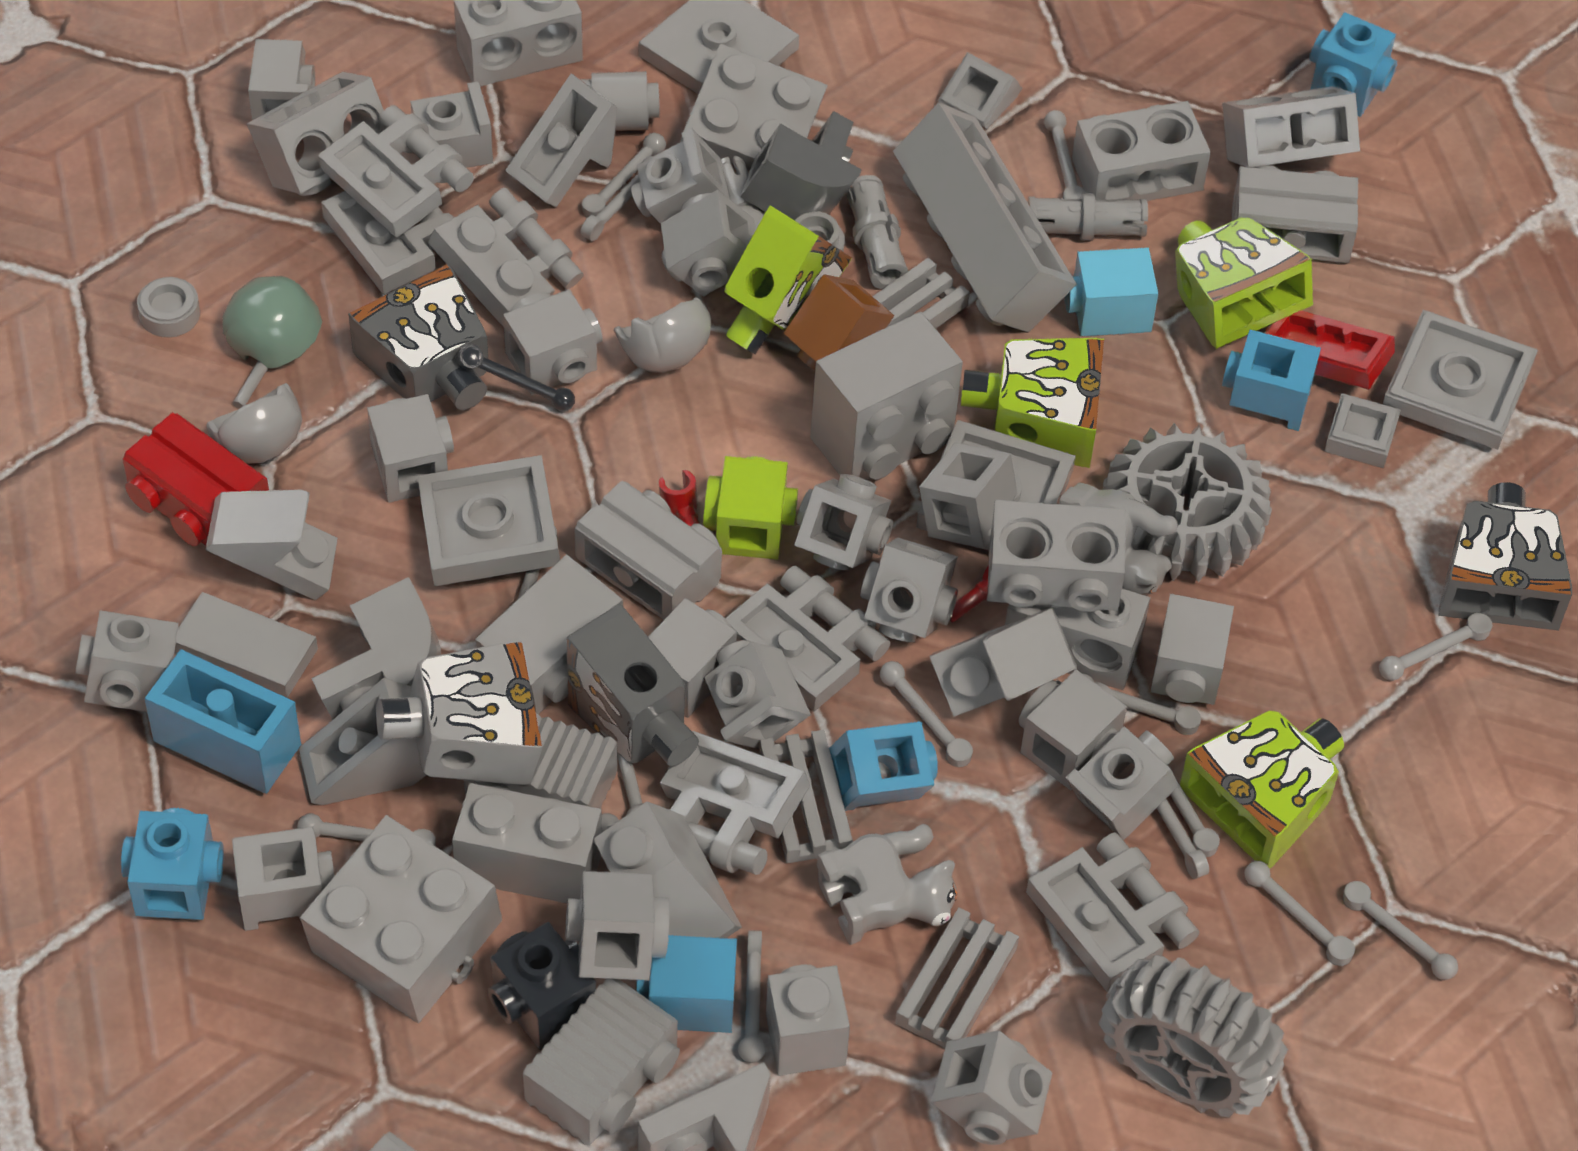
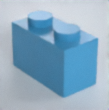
[144,649,301,794]

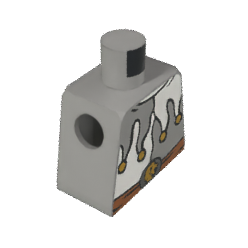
[376,641,542,785]

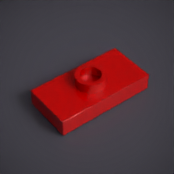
[1265,310,1395,390]

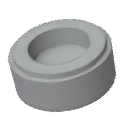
[137,277,200,337]

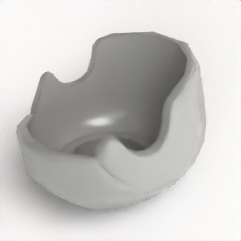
[614,298,711,372]
[206,383,302,464]

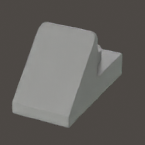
[505,74,618,207]
[205,490,338,600]
[929,607,1077,717]
[638,1062,771,1151]

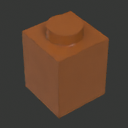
[784,274,895,370]

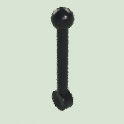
[456,344,575,412]

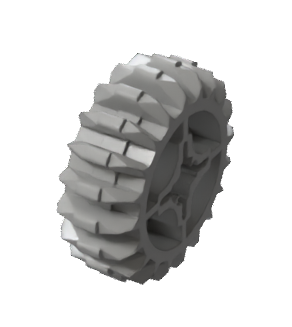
[1102,423,1272,583]
[1098,955,1288,1117]

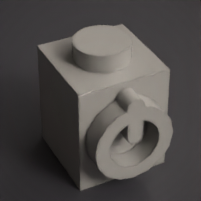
[661,190,755,296]
[503,289,602,395]
[1019,669,1127,790]
[565,871,669,980]

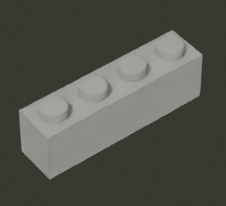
[893,102,1077,332]

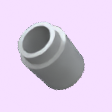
[581,71,660,131]

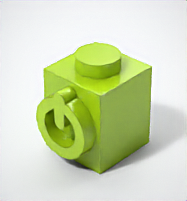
[703,456,798,560]

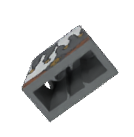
[348,264,488,410]
[1438,482,1572,631]
[567,603,699,766]

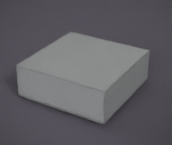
[1324,393,1401,468]

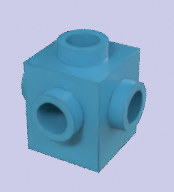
[1310,12,1397,117]
[121,808,224,920]

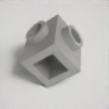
[794,474,893,570]
[861,537,958,642]
[75,610,179,712]
[931,1030,1053,1145]

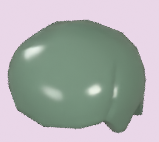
[222,276,323,368]

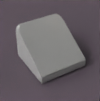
[938,52,1022,129]

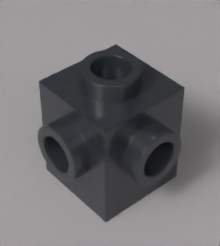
[488,922,596,1050]

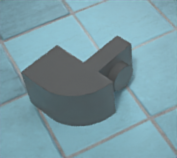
[740,111,862,220]

